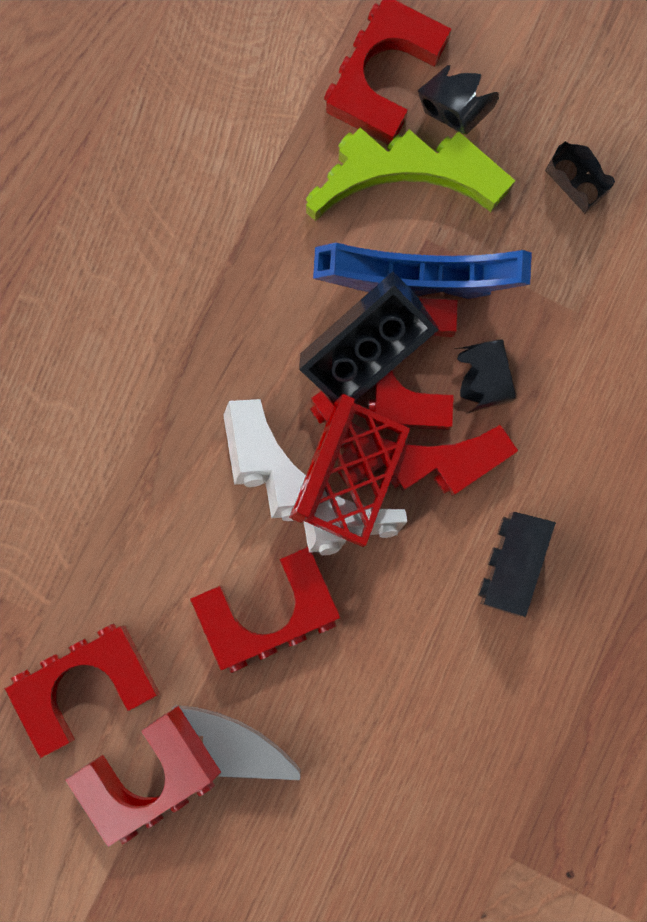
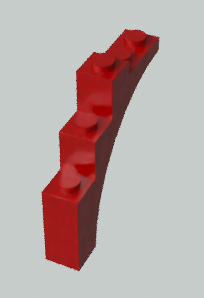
[309,391,518,496]

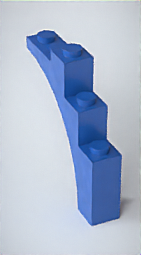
[313,243,532,299]

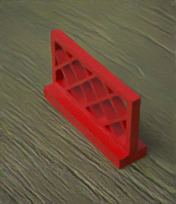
[289,394,410,547]

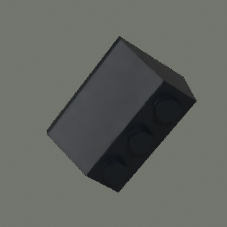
[478,512,556,617]

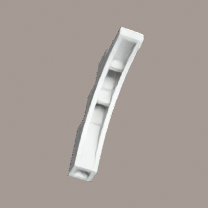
[223,399,408,555]

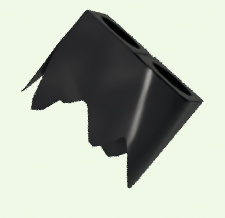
[418,65,499,135]
[545,141,615,214]
[454,339,516,414]

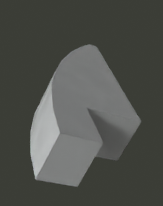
[172,705,301,780]

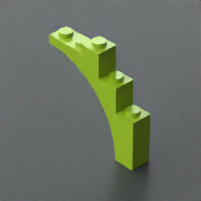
[306,128,515,221]

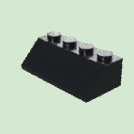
[299,271,439,403]

